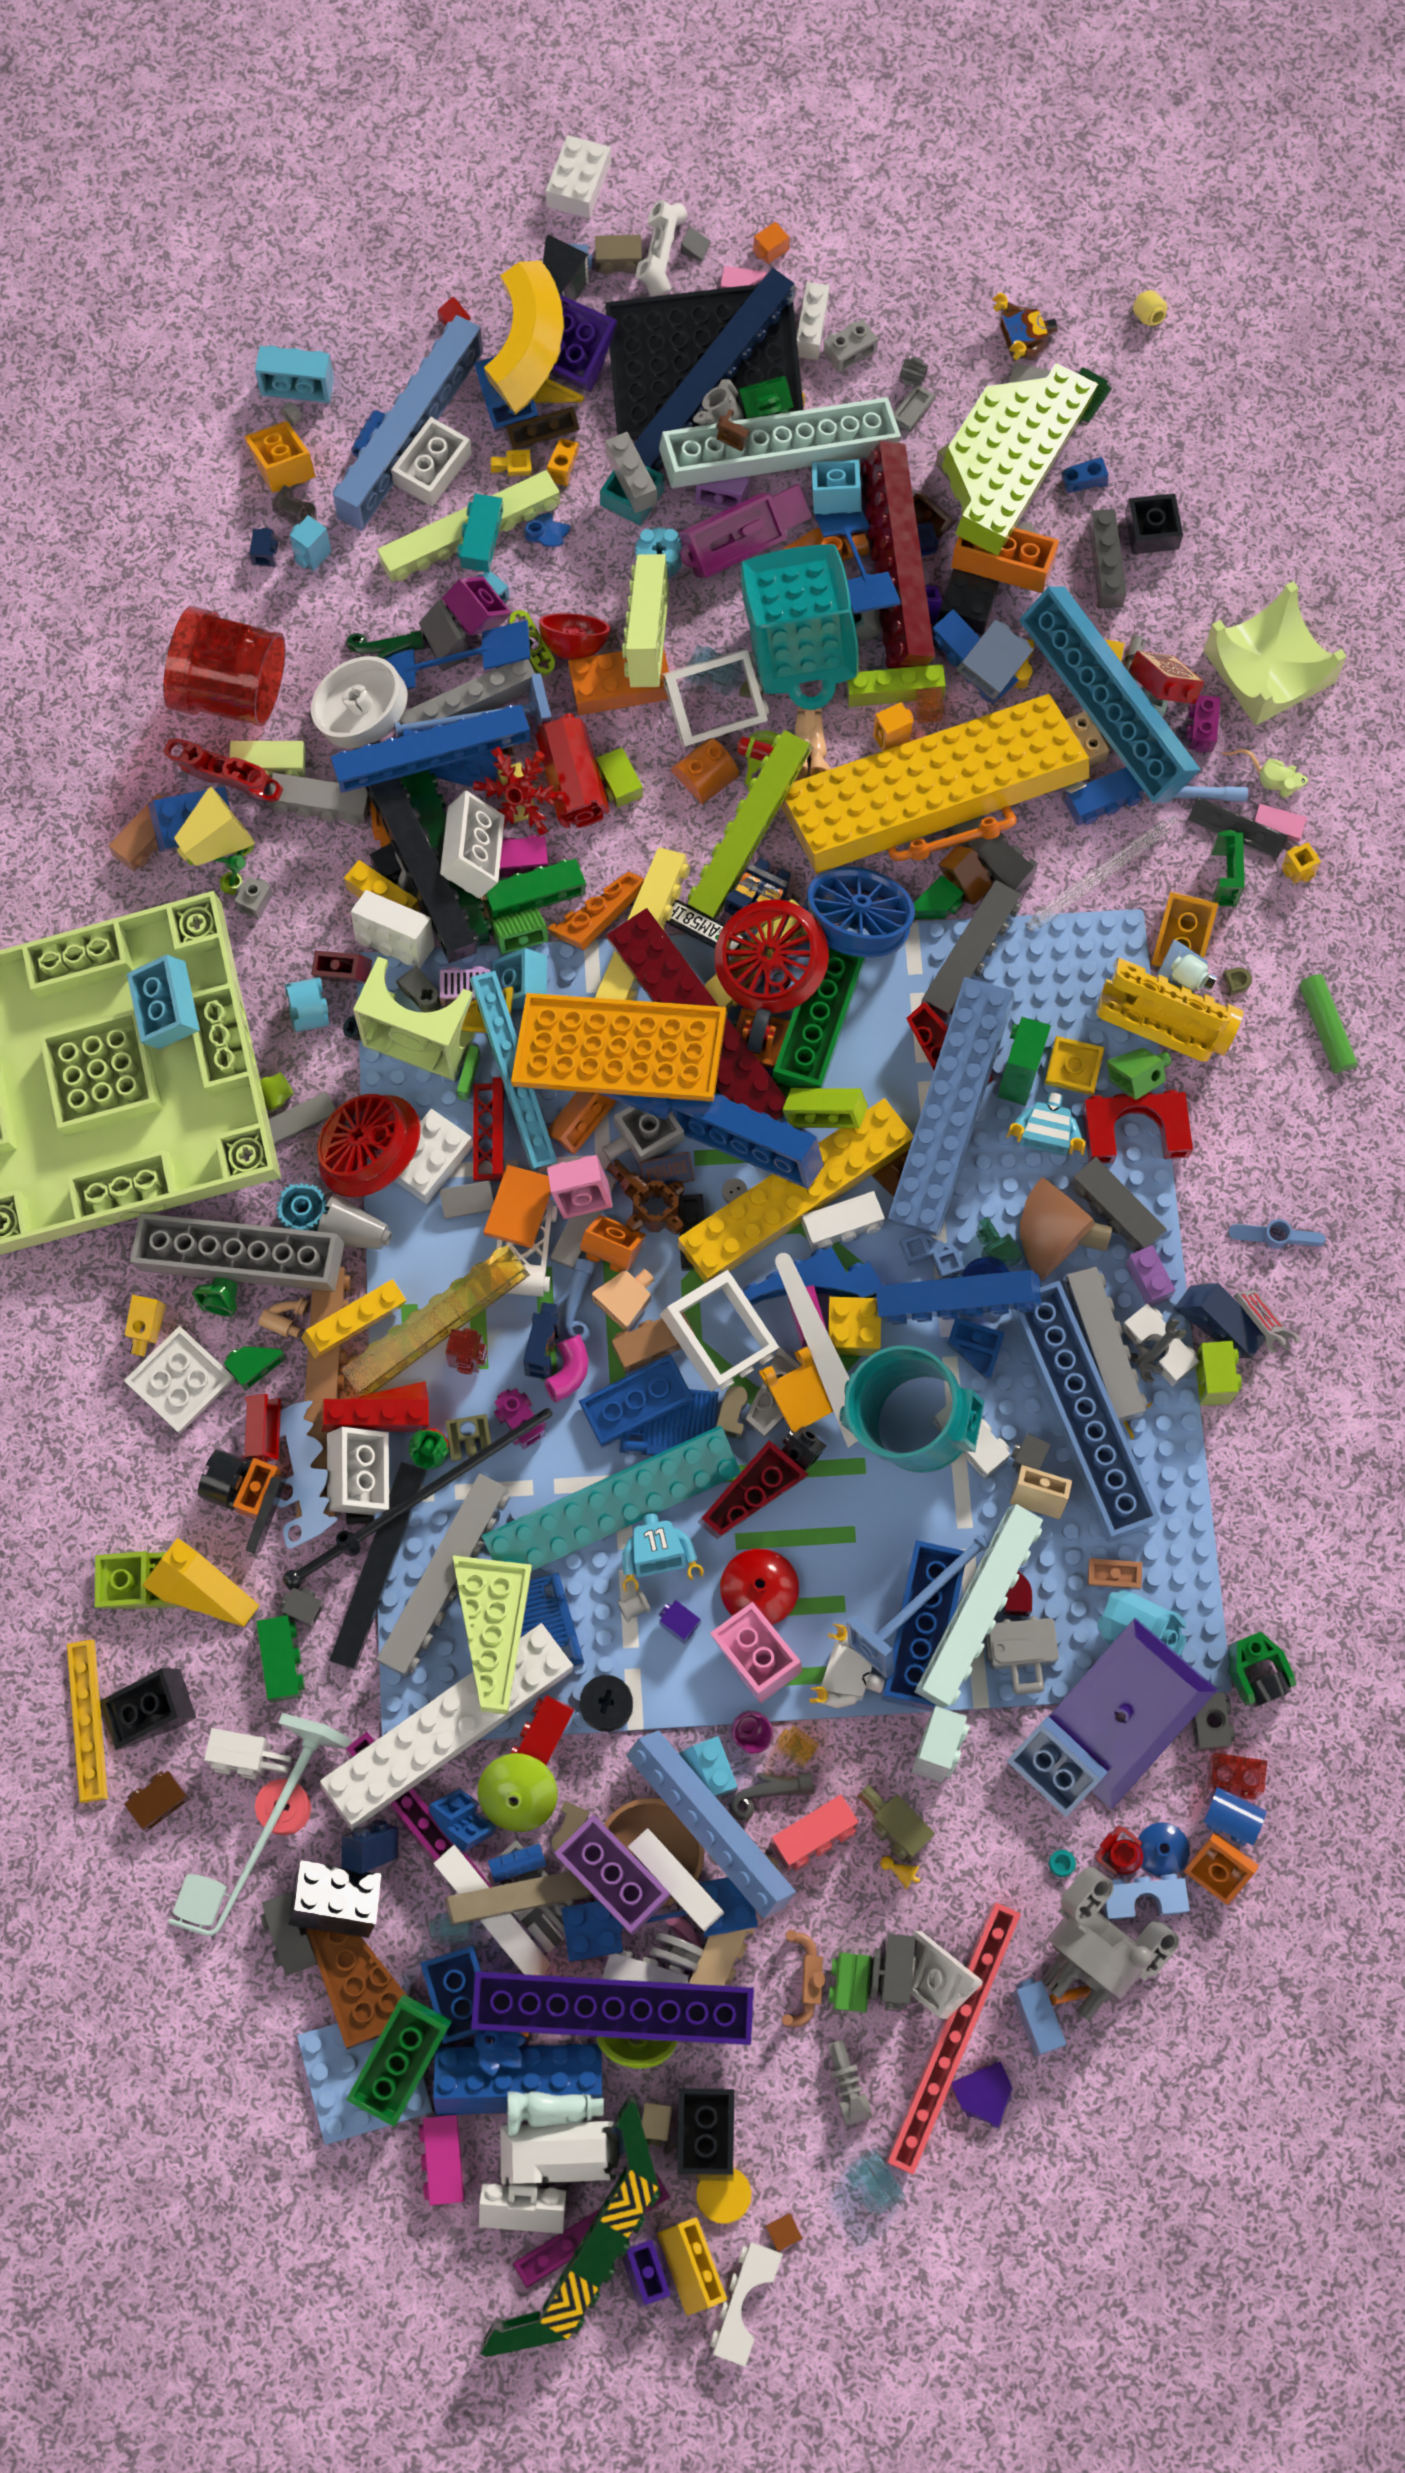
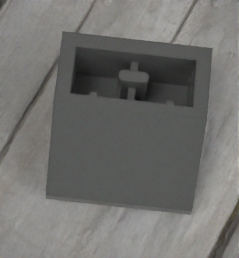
[419,599,469,672]

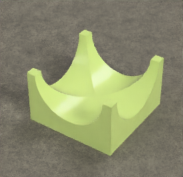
[1203,581,1347,726]
[353,956,477,1081]

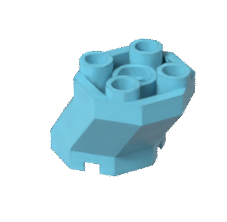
[1098,1590,1186,1656]

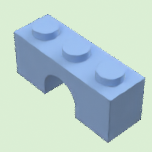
[1103,1874,1189,1921]

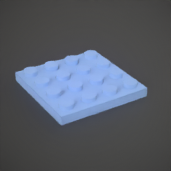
[297,2023,433,2145]

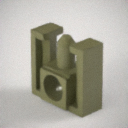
[445,1414,492,1462]

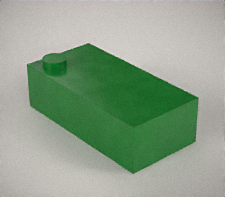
[997,1017,1051,1106]
[346,1994,452,2127]

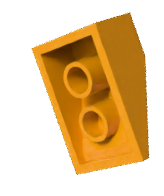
[244,420,316,493]
[1151,891,1219,967]

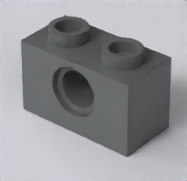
[1192,1692,1235,1752]

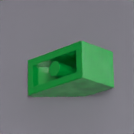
[913,875,964,920]
[223,1346,286,1391]

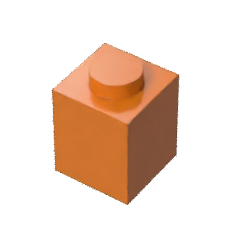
[753,221,790,264]

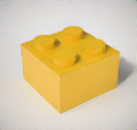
[827,1297,881,1356]

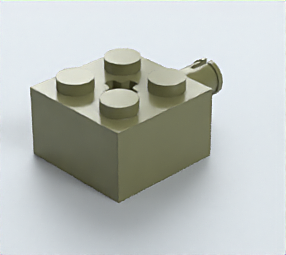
[857,1785,936,1862]

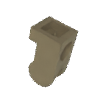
[716,1386,748,1440]
[551,1801,590,1852]

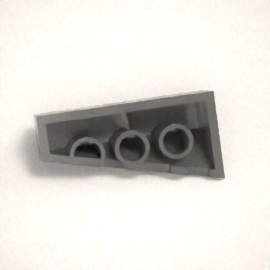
[946,816,1038,893]

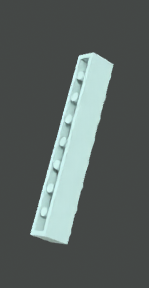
[914,1504,1043,1708]

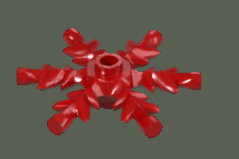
[473,746,567,836]

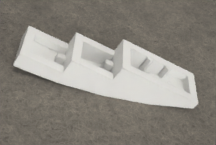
[628,1828,724,1932]

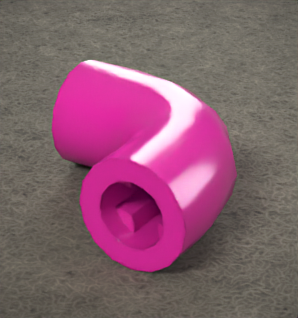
[544,1334,589,1403]

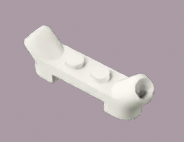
[636,199,687,297]

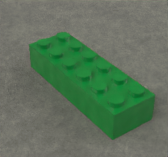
[772,947,865,1088]

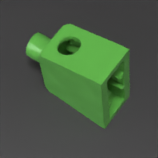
[1106,1048,1172,1100]

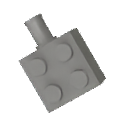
[602,1106,684,1163]

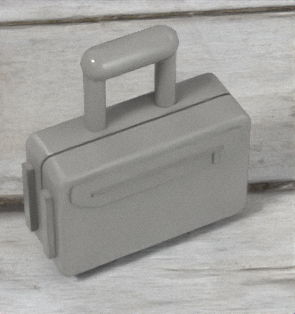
[984,1616,1059,1695]

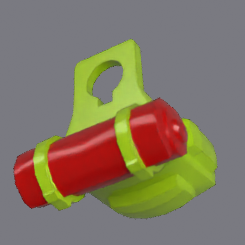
[737,730,778,786]

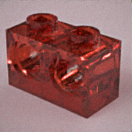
[1207,1753,1268,1799]

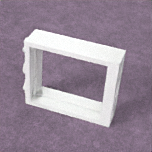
[661,649,769,746]
[660,1270,779,1392]

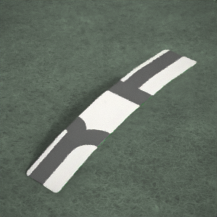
[486,1873,564,1953]

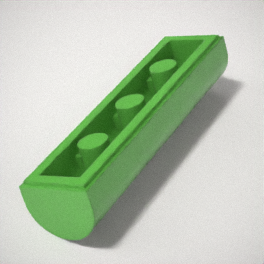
[1299,974,1358,1074]

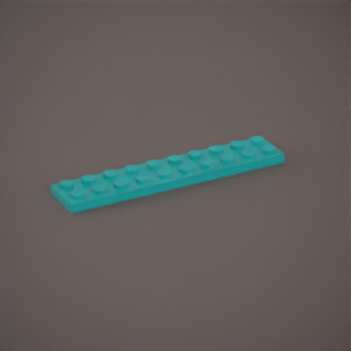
[481,1425,741,1571]

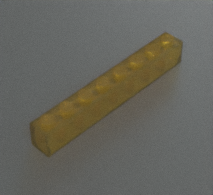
[341,1245,531,1396]

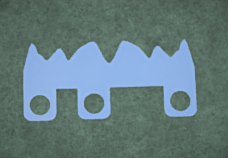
[278,1401,338,1549]

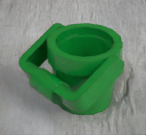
[192,1277,238,1317]

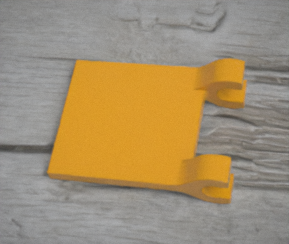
[758,1347,834,1432]

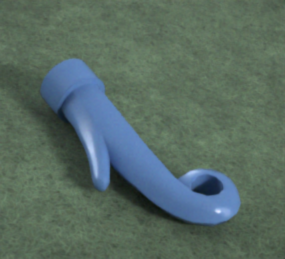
[554,1258,596,1342]

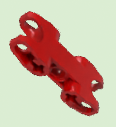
[163,738,284,802]

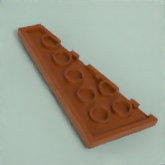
[306,1928,408,2050]

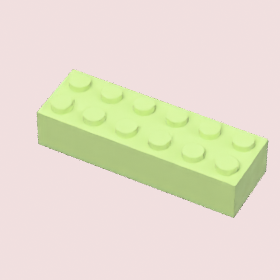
[622,554,669,687]

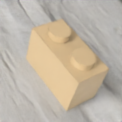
[1009,1465,1072,1520]

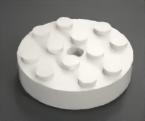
[311,656,407,748]

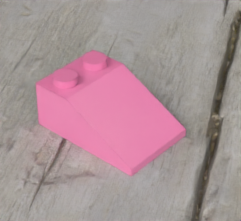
[710,1602,803,1704]

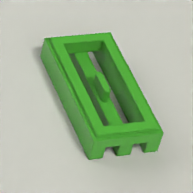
[457,1045,481,1101]

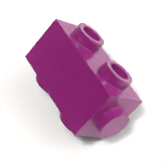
[1186,695,1221,753]
[493,1388,546,1450]

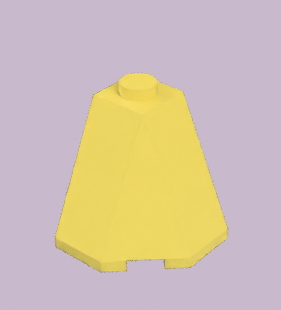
[174,786,255,866]

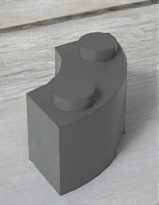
[260,1891,317,1976]

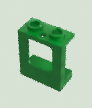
[1211,830,1245,907]

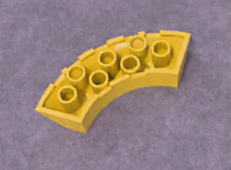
[484,260,564,415]

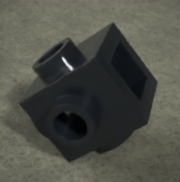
[781,1426,827,1471]

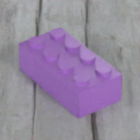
[554,1814,672,1935]

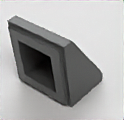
[681,227,711,261]

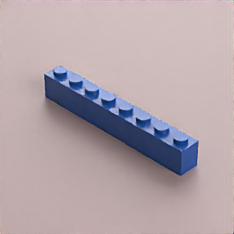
[331,704,531,793]

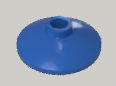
[1138,1822,1190,1877]

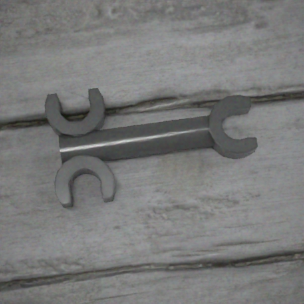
[1130,1319,1187,1383]

